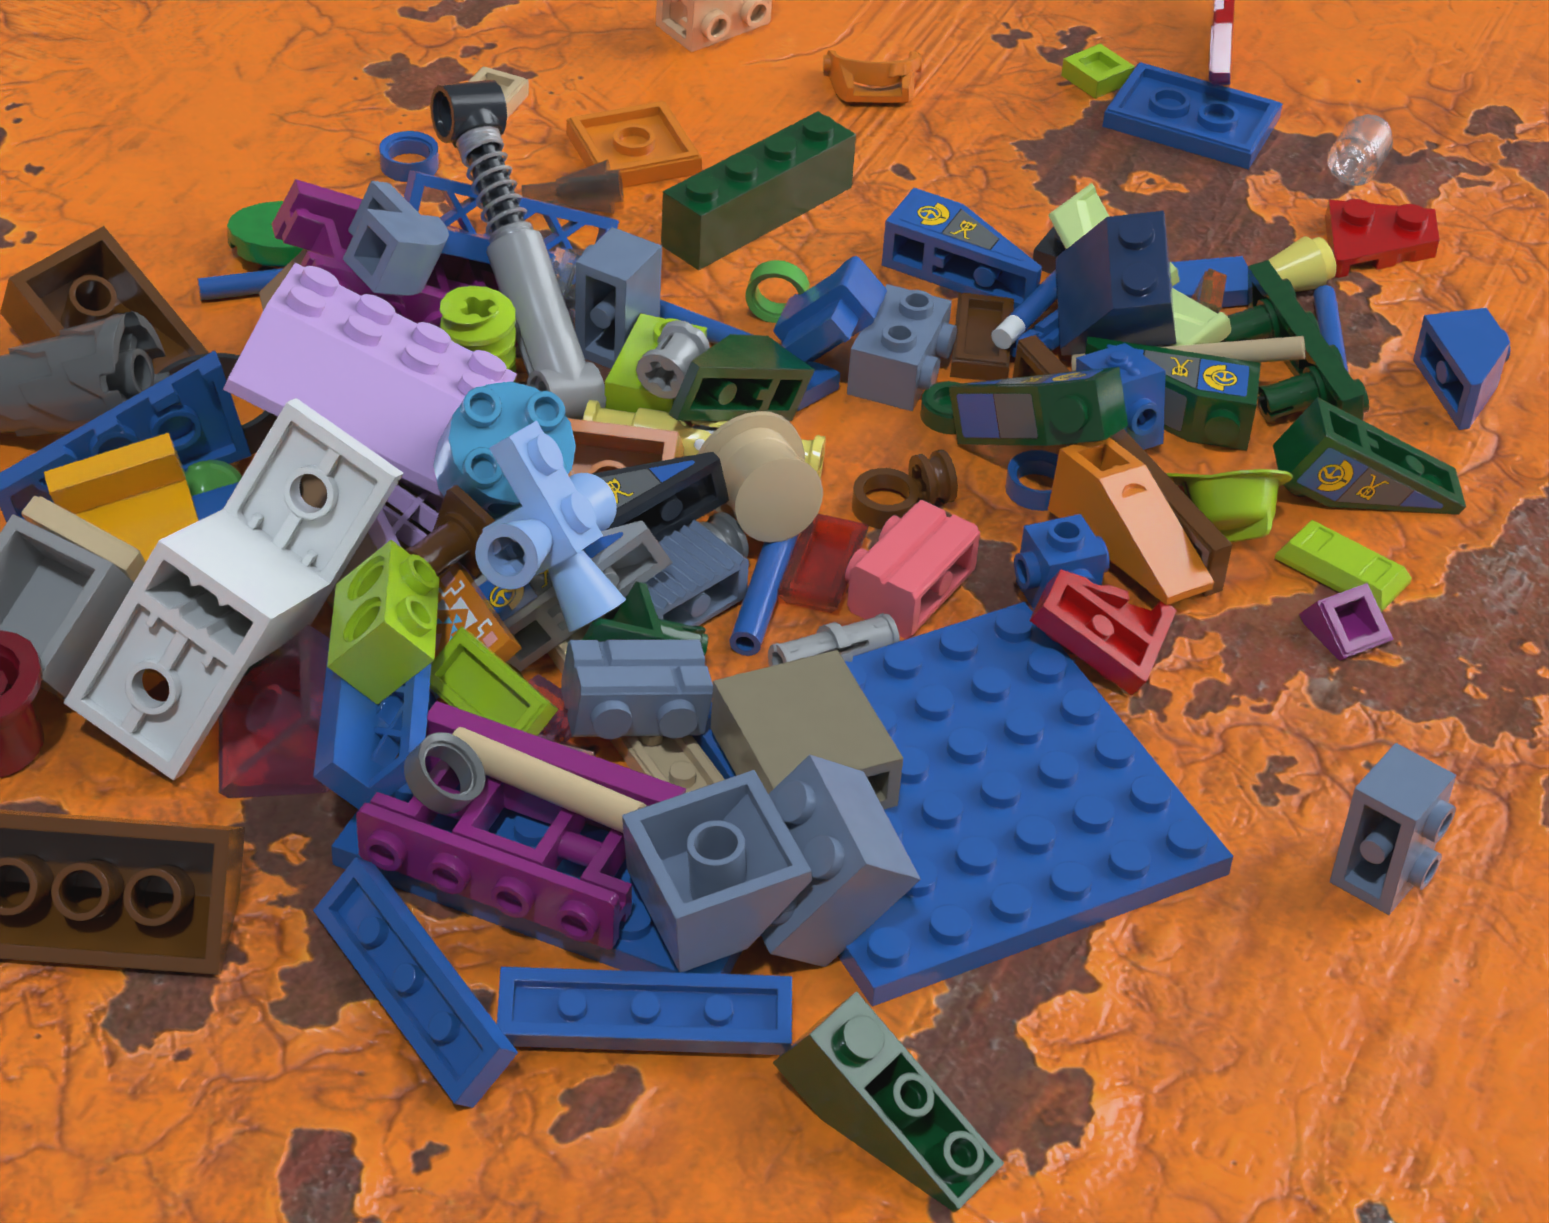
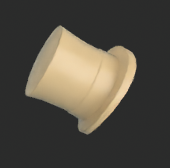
[698,411,823,543]

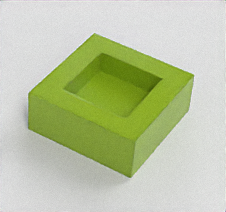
[1061,44,1135,99]

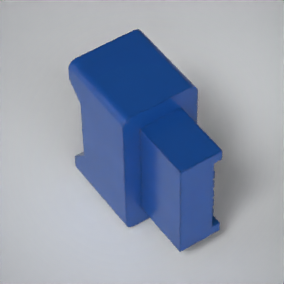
[773,256,887,362]

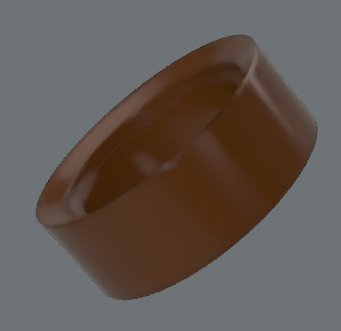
[852,468,920,529]

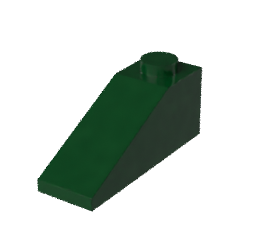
[669,334,815,421]

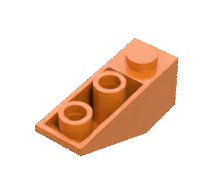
[1048,437,1214,605]

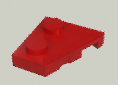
[1029,569,1177,696]

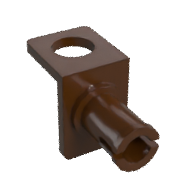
[405,485,495,578]

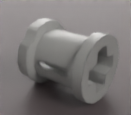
[636,320,710,399]

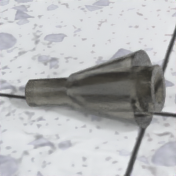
[521,159,624,214]

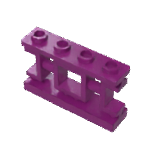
[271,179,518,347]
[356,701,686,949]

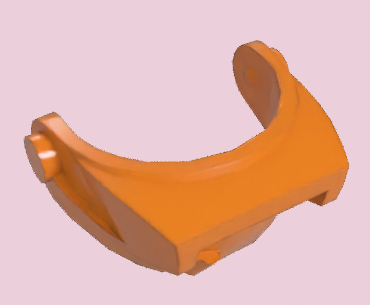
[823,50,922,103]

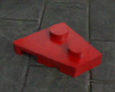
[1325,199,1440,278]

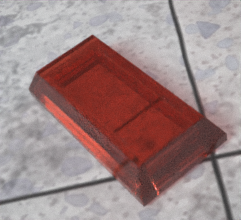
[778,514,869,613]

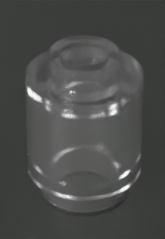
[1327,114,1393,186]

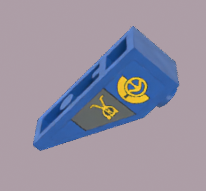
[882,188,1042,311]

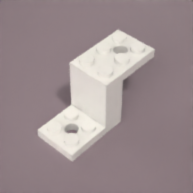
[64,398,404,780]

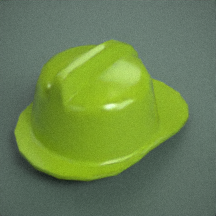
[1166,469,1293,543]

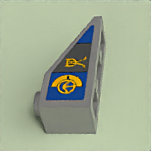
[474,521,673,672]

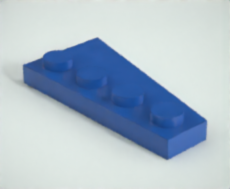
[0,350,251,522]

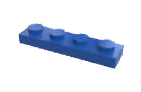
[313,857,518,1108]
[497,967,792,1055]

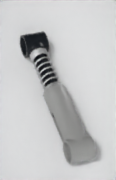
[430,80,606,420]

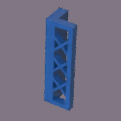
[404,170,619,283]
[313,624,431,809]

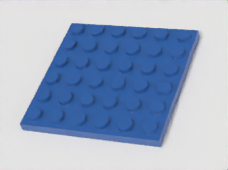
[693,602,1233,1007]

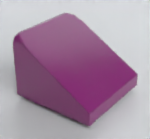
[1299,583,1393,661]

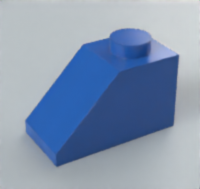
[1413,308,1511,430]

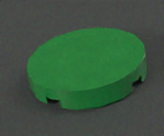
[227,201,303,267]

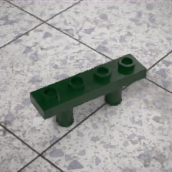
[1221,260,1369,422]

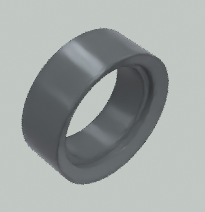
[404,732,485,814]

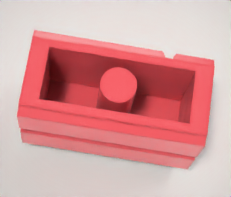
[845,500,980,639]

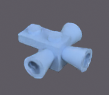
[475,421,626,632]

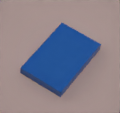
[1102,62,1283,170]

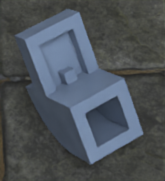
[343,181,449,295]

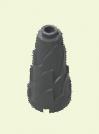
[0,311,170,437]

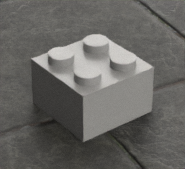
[0,514,134,700]

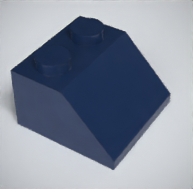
[1056,211,1176,356]

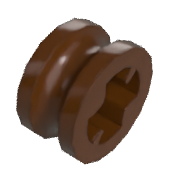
[908,449,958,505]

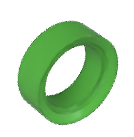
[745,260,810,323]

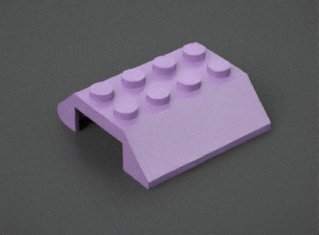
[223,263,517,498]

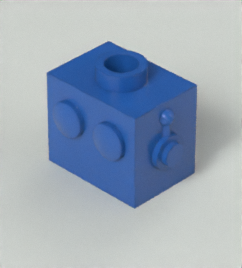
[1076,343,1166,450]

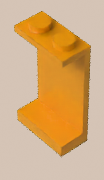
[44,432,199,691]

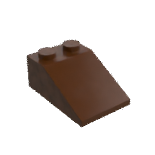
[0,226,209,374]

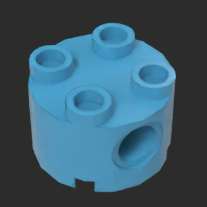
[433,381,576,521]

